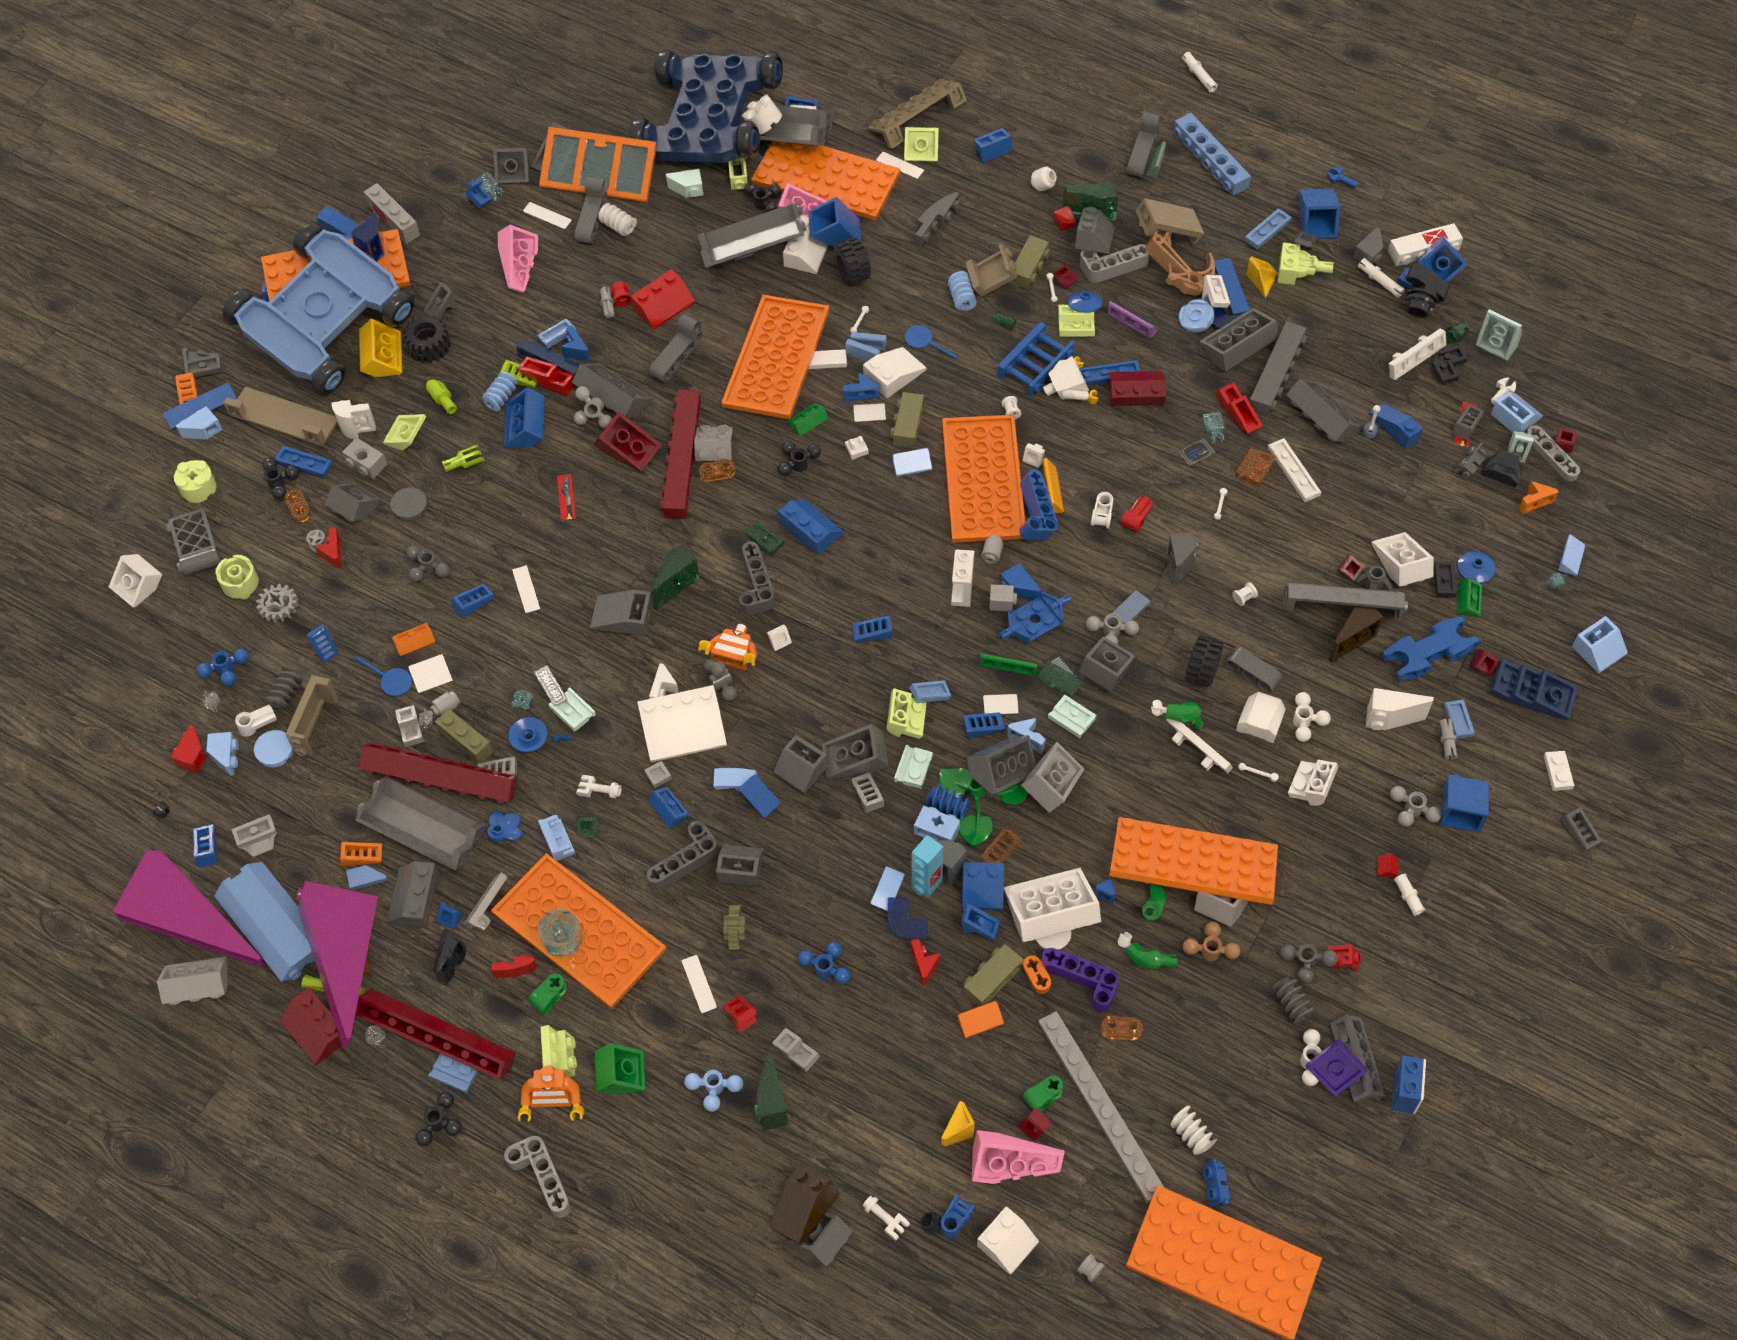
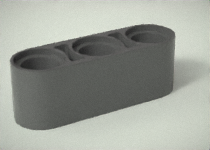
[1225,647,1283,693]

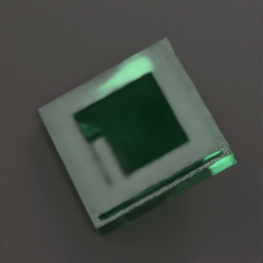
[576,815,598,838]

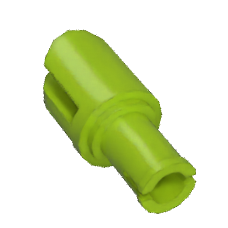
[426,380,457,414]
[442,444,485,472]

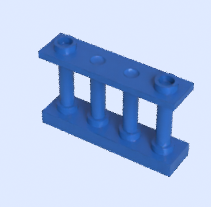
[997,322,1075,397]

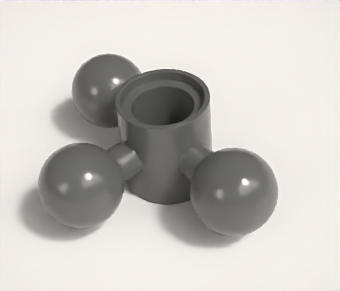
[406,545,450,582]
[704,658,737,701]
[1280,944,1338,984]

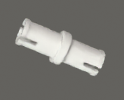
[1394,874,1425,916]

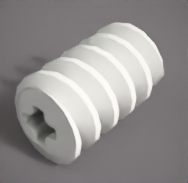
[598,203,637,236]
[1171,1105,1217,1155]

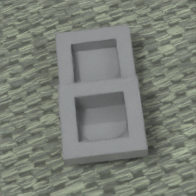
[395,705,424,747]
[772,1028,820,1072]

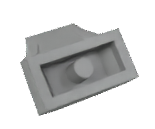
[231,814,277,857]

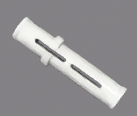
[1182,52,1218,92]
[1358,258,1405,298]

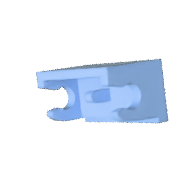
[538,815,575,861]

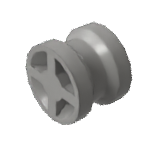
[306,530,327,553]
[1077,1254,1105,1283]

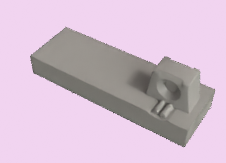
[463,872,507,931]

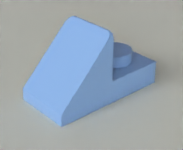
[1007,718,1046,754]

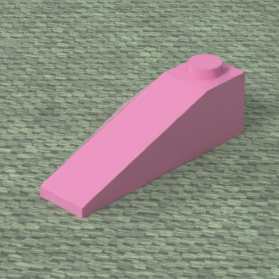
[498,225,538,293]

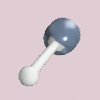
[1362,405,1380,438]

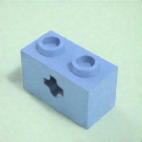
[914,806,960,842]

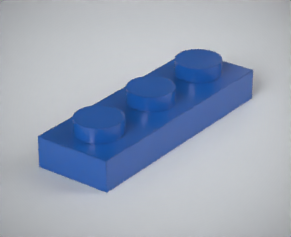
[274,446,333,478]

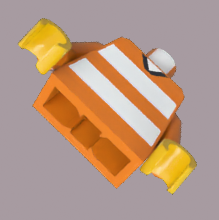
[698,624,758,671]
[518,1066,585,1122]

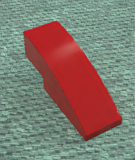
[518,357,575,396]
[1215,383,1263,434]

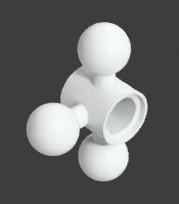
[1293,692,1331,742]
[1300,1029,1322,1086]

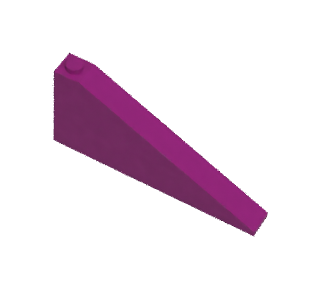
[113,849,266,968]
[296,881,378,1048]

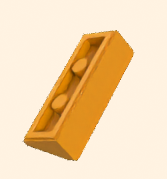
[1042,458,1064,513]

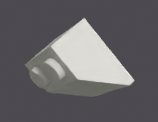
[109,554,162,607]
[977,1206,1039,1275]

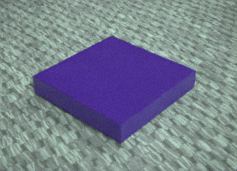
[1306,1039,1368,1097]

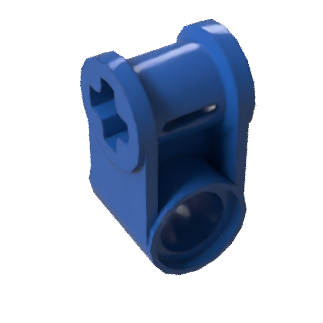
[940,1194,976,1239]

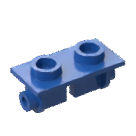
[1203,1159,1231,1208]

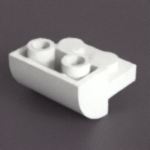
[332,400,376,439]
[1288,760,1338,806]

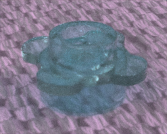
[1545,573,1567,588]
[511,690,533,710]

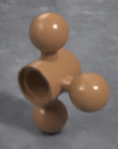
[1183,922,1241,961]

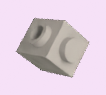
[989,584,1017,612]

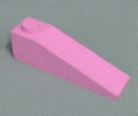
[777,183,827,217]
[972,1130,1065,1184]

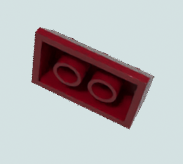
[1109,371,1166,406]
[279,987,342,1066]

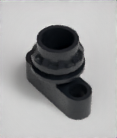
[1406,263,1450,318]

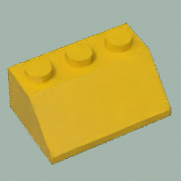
[359,319,402,377]

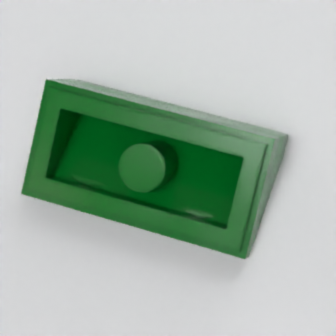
[787,403,828,436]
[1457,578,1482,618]

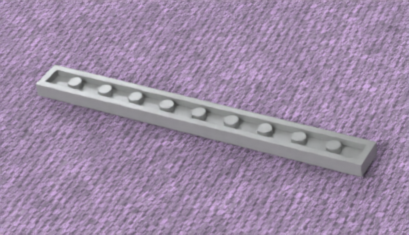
[1038,1011,1164,1204]

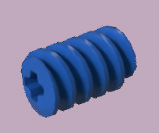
[925,784,970,821]

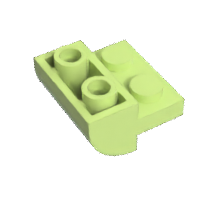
[887,689,927,739]
[541,1025,577,1077]

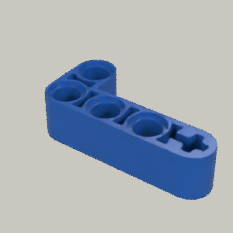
[1020,469,1059,540]

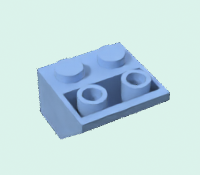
[1491,392,1543,432]
[1572,616,1628,674]

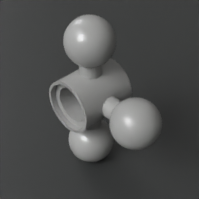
[574,386,612,429]
[1086,614,1139,645]
[1390,786,1442,827]

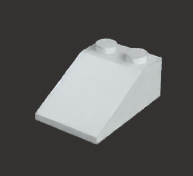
[863,347,927,399]
[1372,532,1434,586]
[1365,688,1434,730]

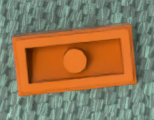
[392,623,435,656]
[958,1001,1004,1038]

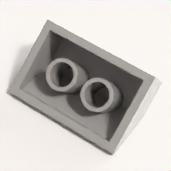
[157,956,228,1005]

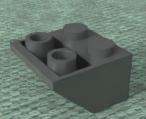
[773,735,828,794]
[716,844,763,887]

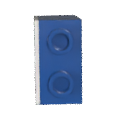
[1391,1055,1426,1114]

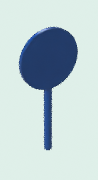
[904,325,958,359]
[355,656,412,696]

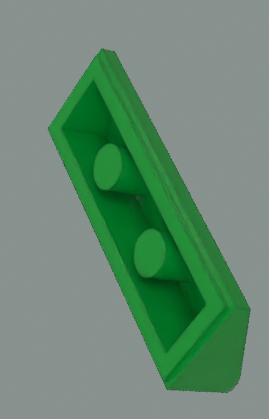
[980,653,1038,676]

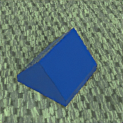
[1095,879,1116,904]
[436,903,463,929]

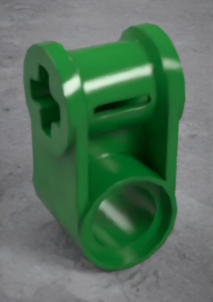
[528,974,567,1015]
[1022,1076,1063,1112]

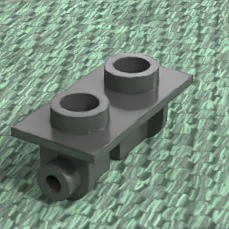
[1454,442,1486,479]

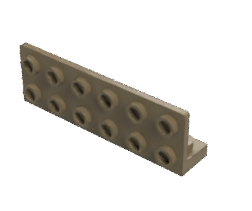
[868,79,967,149]
[223,387,338,447]

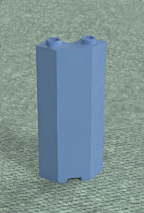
[214,862,315,982]

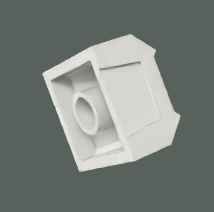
[1236,692,1286,743]

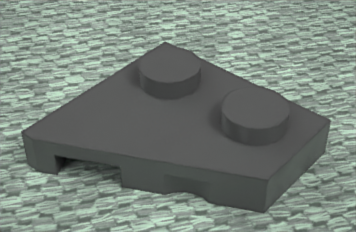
[182,348,222,377]

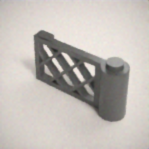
[165,508,221,576]

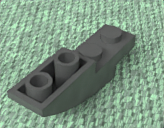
[915,192,961,248]

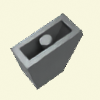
[1353,227,1383,266]

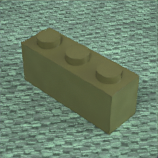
[1009,235,1051,289]
[890,392,924,449]
[435,709,493,764]
[963,944,1024,1007]

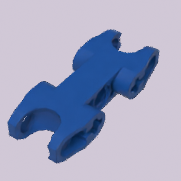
[1381,617,1480,681]

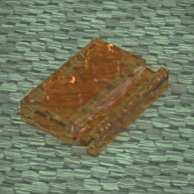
[1235,446,1276,487]

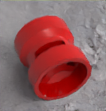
[611,282,631,306]

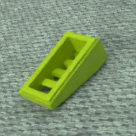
[500,360,537,388]

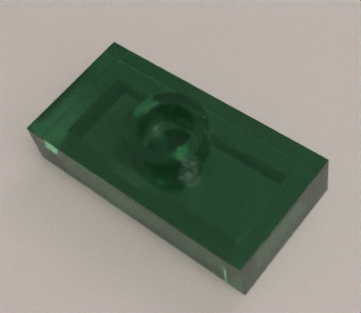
[744,520,784,556]

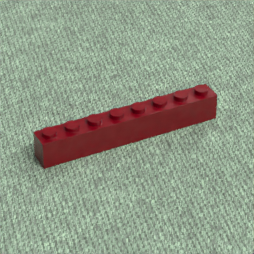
[660,389,701,519]
[359,742,518,803]
[355,989,516,1080]

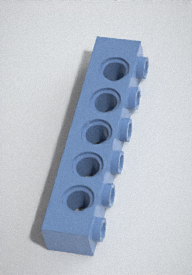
[1173,113,1251,196]

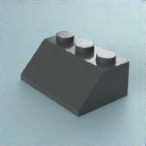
[1075,207,1115,254]
[386,861,439,928]

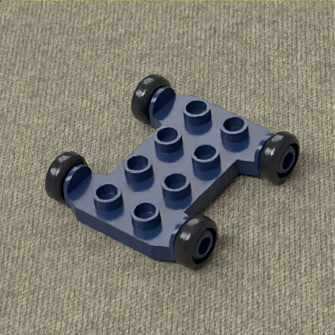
[629,50,783,163]

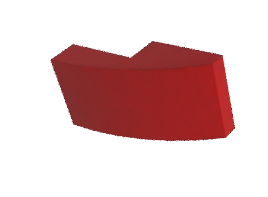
[491,955,537,978]

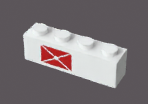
[1388,224,1463,266]

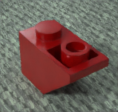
[171,725,206,773]

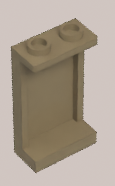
[1135,198,1204,245]
[285,675,338,757]

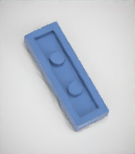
[1244,208,1292,250]

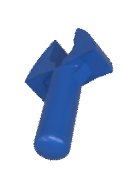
[1327,167,1358,188]

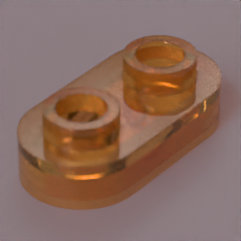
[699,459,735,482]
[285,489,311,522]
[1101,1016,1143,1040]

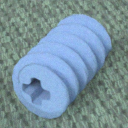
[948,271,977,311]
[482,372,518,412]

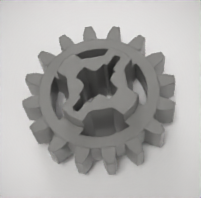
[256,584,299,623]

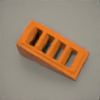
[175,373,198,405]
[340,842,382,866]

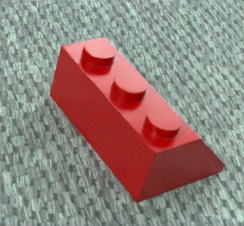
[630,269,695,330]

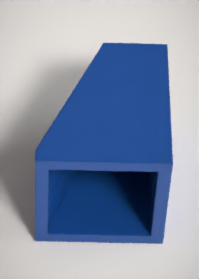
[1298,189,1341,238]
[808,197,862,247]
[1439,775,1489,833]

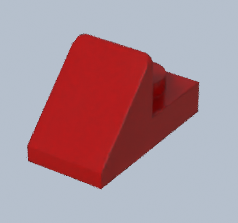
[315,528,342,569]
[911,939,941,986]
[723,996,757,1032]

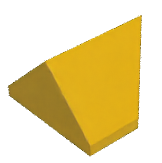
[1246,256,1278,298]
[941,1101,975,1146]

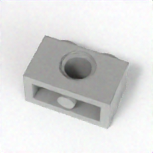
[342,438,387,479]

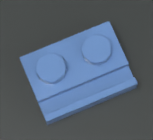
[428,1054,479,1094]

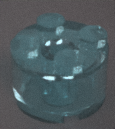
[538,909,582,956]

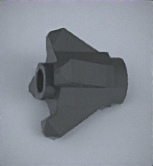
[1356,566,1393,591]

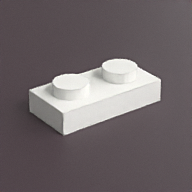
[1544,751,1574,791]

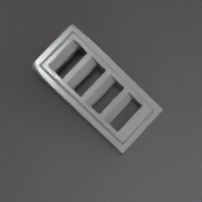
[478,757,517,775]
[851,772,884,813]

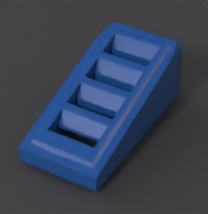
[452,583,494,618]
[852,616,892,642]
[307,625,338,663]
[963,712,1005,739]
[194,824,218,867]

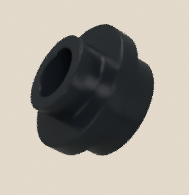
[920,1212,941,1234]

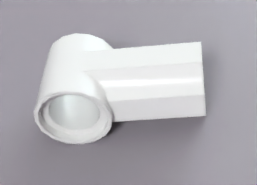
[235,705,277,737]

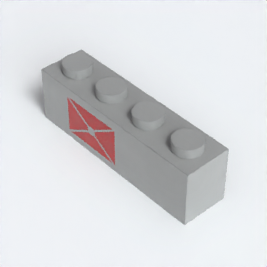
[364,183,420,244]

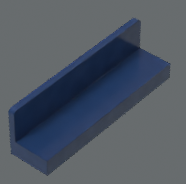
[516,341,580,377]

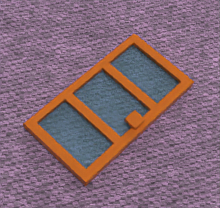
[539,127,657,203]

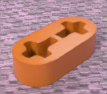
[1023,955,1051,994]

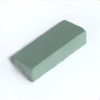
[1145,142,1166,178]

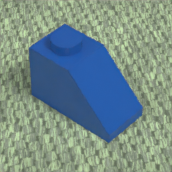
[1000,563,1041,600]

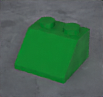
[595,1043,645,1095]

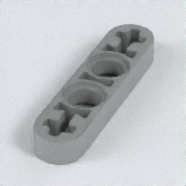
[1526,426,1580,481]

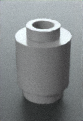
[981,535,1003,564]
[430,691,460,717]

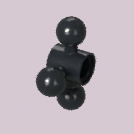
[744,182,781,212]
[777,441,821,476]
[262,458,299,500]
[415,1092,462,1146]

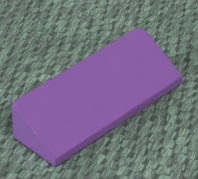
[1108,301,1157,339]

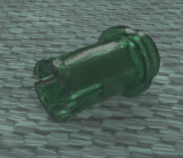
[993,311,1017,329]

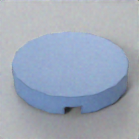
[1179,299,1214,333]
[254,730,294,767]

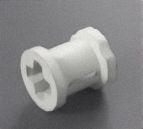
[1001,396,1021,419]
[1232,582,1258,606]

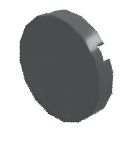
[390,487,428,521]

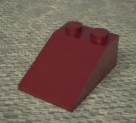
[594,412,662,472]

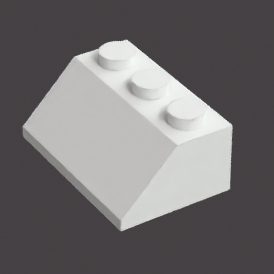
[783,215,829,274]

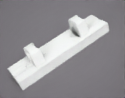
[1389,329,1446,380]
[1167,719,1233,774]

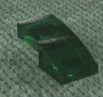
[1037,661,1082,698]

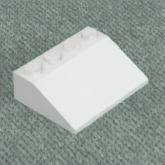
[638,685,727,762]
[1004,868,1101,942]

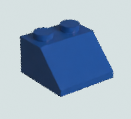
[1418,235,1468,282]
[962,862,1004,910]

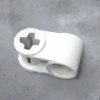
[1091,492,1113,529]

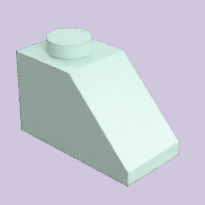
[666,169,703,198]
[1508,431,1534,463]

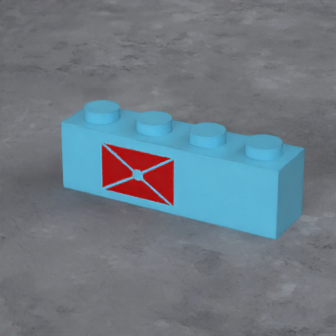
[912,835,943,898]

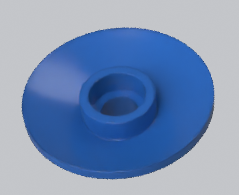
[1068,291,1103,313]
[1457,551,1496,584]
[508,717,548,753]

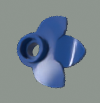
[487,810,523,842]

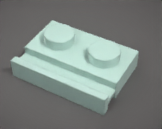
[548,688,596,732]
[1048,695,1096,739]
[894,745,933,789]

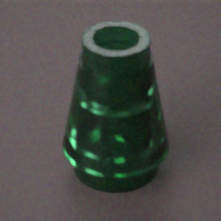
[1445,321,1469,344]

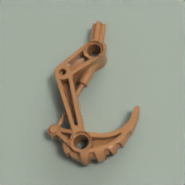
[1146,229,1215,296]

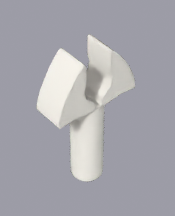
[1491,377,1516,404]

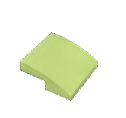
[1058,305,1095,337]

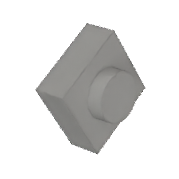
[644,761,672,788]

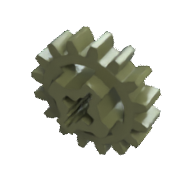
[723,905,746,950]

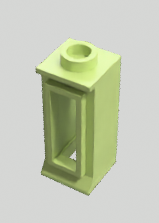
[728,156,748,190]

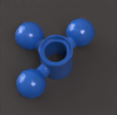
[196,649,249,686]
[798,942,850,984]

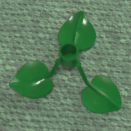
[940,768,1028,846]

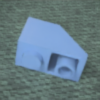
[176,406,222,439]
[207,732,239,776]

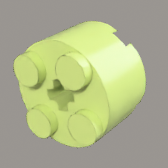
[174,460,216,503]
[216,555,259,599]

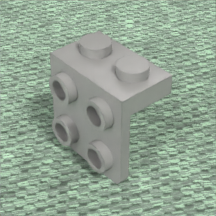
[694,425,733,461]

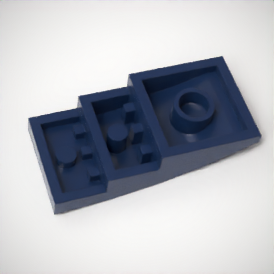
[1490,659,1578,720]

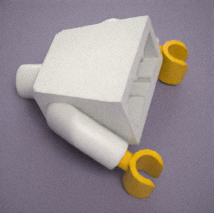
[1043,356,1099,404]

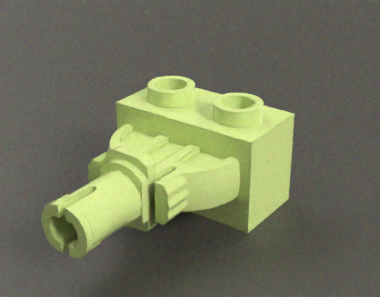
[1277,243,1334,285]

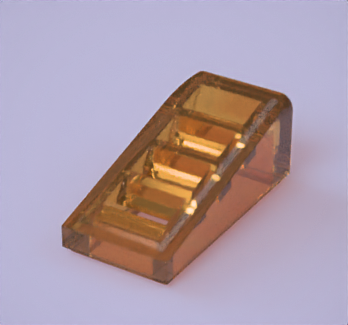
[980,827,1022,863]

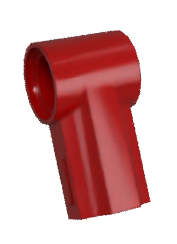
[1120,496,1153,532]

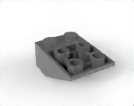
[590,590,653,636]

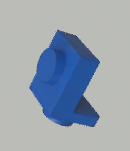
[465,178,492,209]

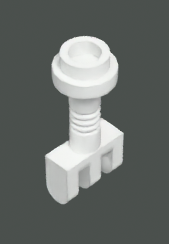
[576,775,622,798]
[862,1196,910,1241]

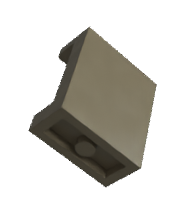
[965,243,1017,297]

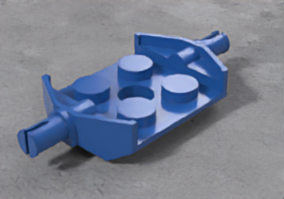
[998,591,1072,643]

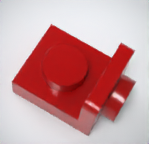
[1328,945,1361,971]

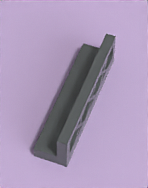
[1330,1015,1386,1103]

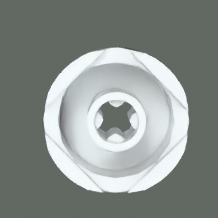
[742,95,782,135]

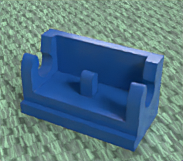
[974,128,1012,163]

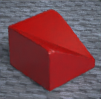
[1053,206,1077,231]

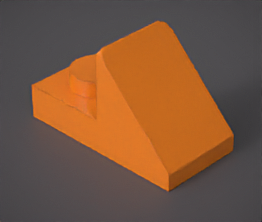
[1519,482,1559,514]

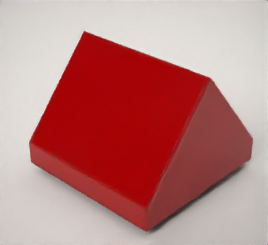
[1377,853,1398,878]

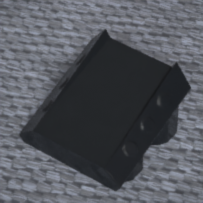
[433,929,467,986]

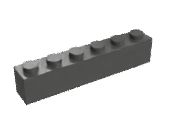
[1250,321,1307,417]

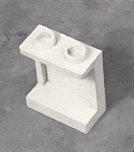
[951,550,974,607]

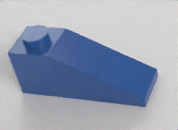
[1369,404,1423,450]

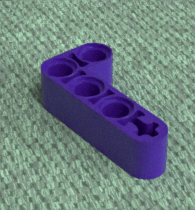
[1041,948,1119,1013]

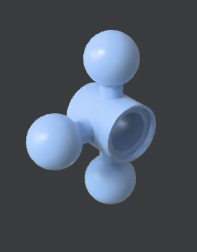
[684,1070,743,1112]

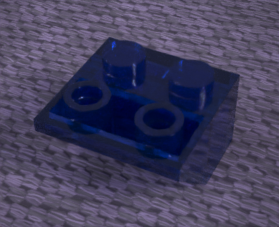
[351,212,385,262]

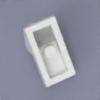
[1202,275,1230,308]
[649,664,678,699]

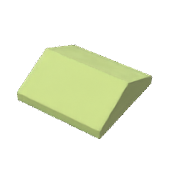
[904,127,939,162]
[383,414,426,450]

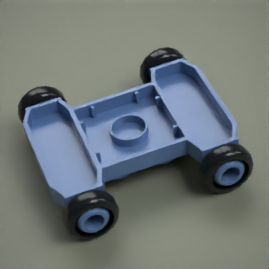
[222,222,415,395]

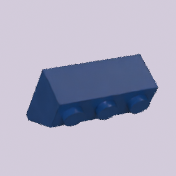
[503,387,545,448]
[778,499,844,556]

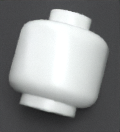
[1031,167,1056,191]

